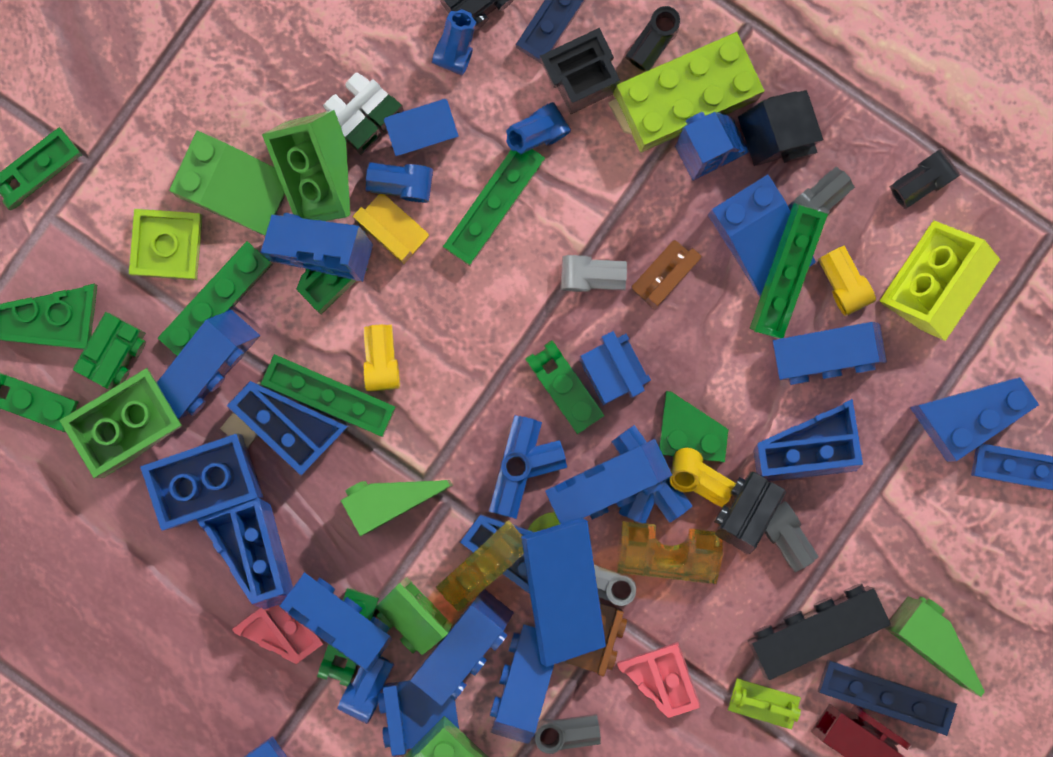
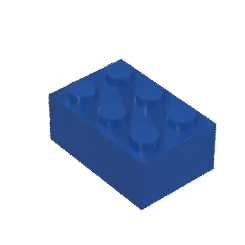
[140,434,264,531]

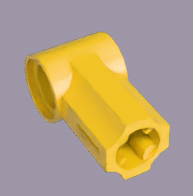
[818,245,876,317]
[364,324,400,392]
[670,448,735,507]

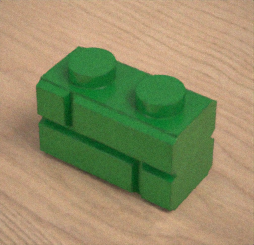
[73,312,146,390]

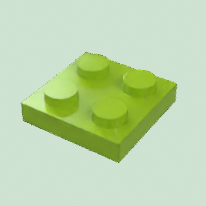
[129,209,202,280]

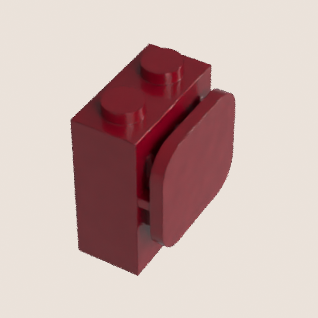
[811,704,911,757]

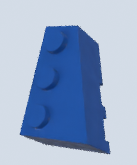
[280,572,393,673]

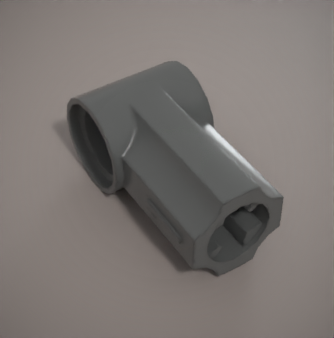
[788,166,855,214]
[764,501,819,572]
[533,714,601,754]

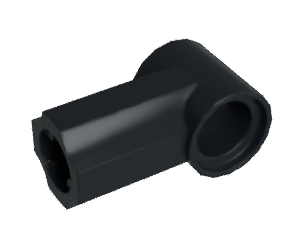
[625,6,680,72]
[889,148,961,209]

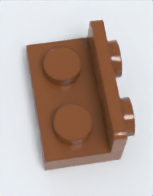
[632,240,702,310]
[565,603,627,677]

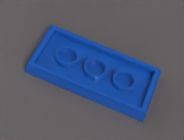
[521,518,606,667]

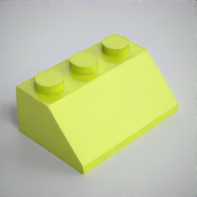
[880,220,1000,341]

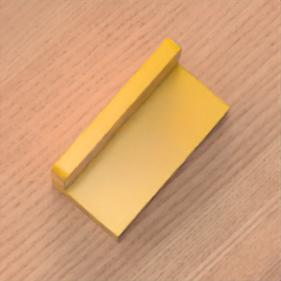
[352,194,429,264]

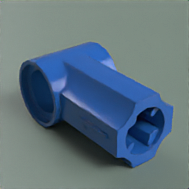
[432,9,477,76]
[506,102,571,154]
[365,162,434,203]
[337,656,395,724]

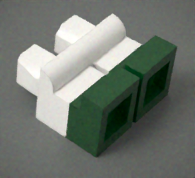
[323,72,404,155]

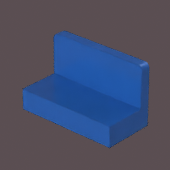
[384,99,459,156]

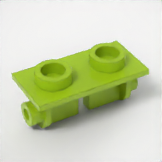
[728,678,801,730]

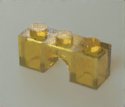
[436,520,524,612]
[617,521,723,584]

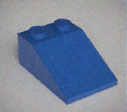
[708,174,816,297]

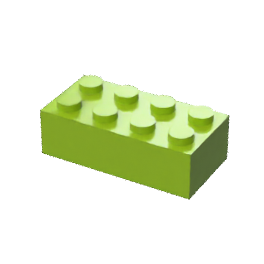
[613,32,765,153]

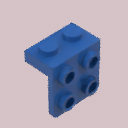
[378,680,459,756]

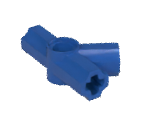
[489,415,567,519]
[611,425,693,525]

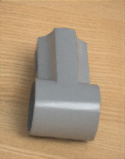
[561,255,627,292]
[594,564,637,606]

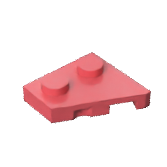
[232,605,325,664]
[617,642,701,718]

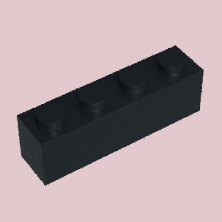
[748,583,891,680]

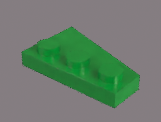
[0,283,98,349]

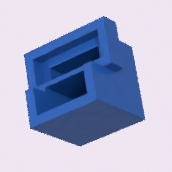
[579,331,651,406]

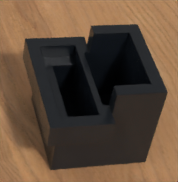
[540,27,620,114]
[738,90,824,166]

